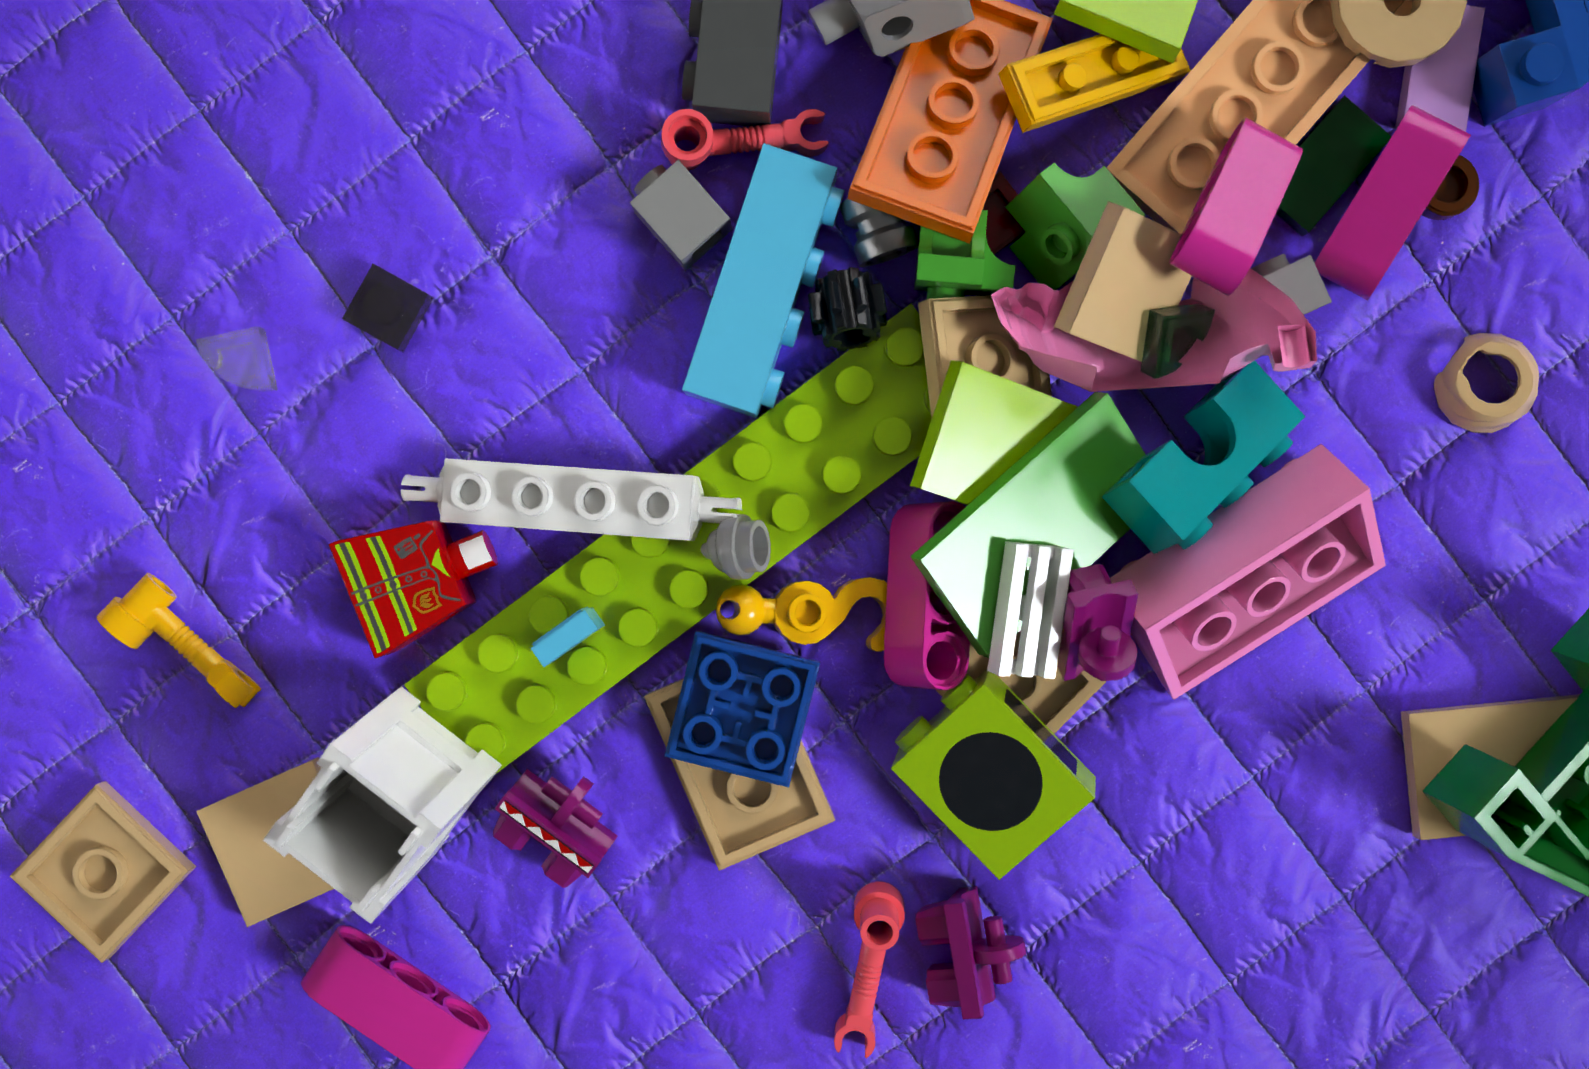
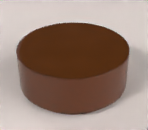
[1422,155,1479,220]

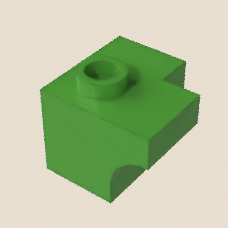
[1005,162,1145,290]
[914,210,1015,299]

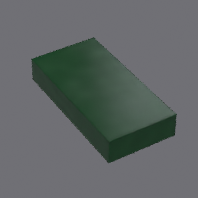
[1276,95,1392,236]

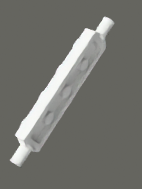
[401,458,742,541]

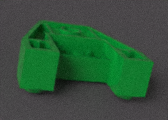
[1423,608,1589,897]

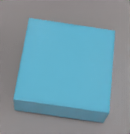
[530,606,605,667]

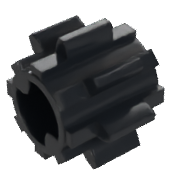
[808,267,887,351]

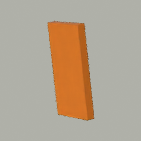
[847,0,1053,244]

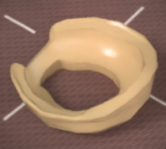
[1434,333,1539,433]

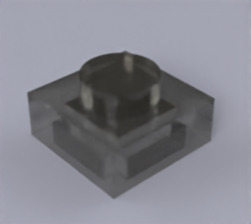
[342,264,434,352]

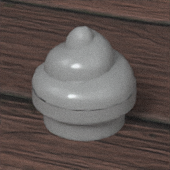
[701,514,771,580]

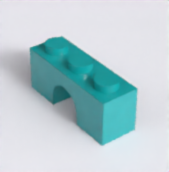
[1102,360,1305,554]

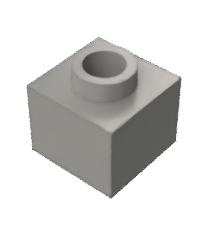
[1251,253,1332,315]

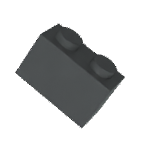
[682,0,783,127]

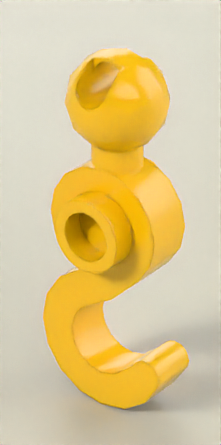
[716,577,887,652]

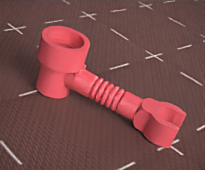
[661,109,829,171]
[834,881,905,1058]

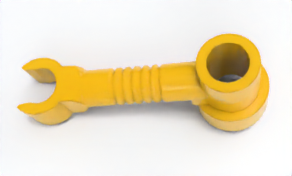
[96,573,261,708]

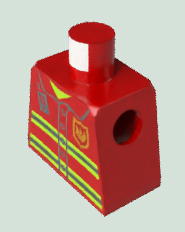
[328,520,498,658]

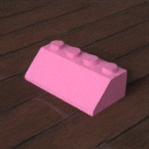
[1110,444,1386,700]

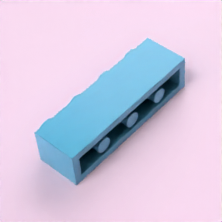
[682,143,845,419]

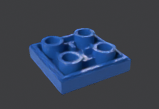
[664,631,820,788]

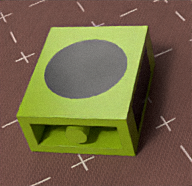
[891,669,1096,880]

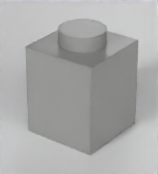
[630,160,732,271]

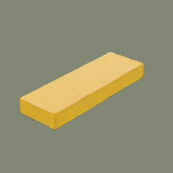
[998,34,1191,133]

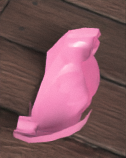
[991,269,1317,392]

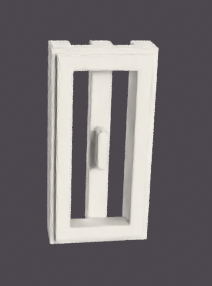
[987,541,1074,679]

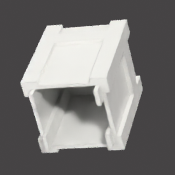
[263,686,502,924]

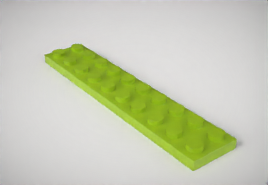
[404,304,932,775]

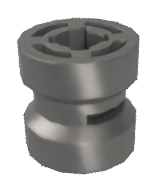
[840,199,919,267]

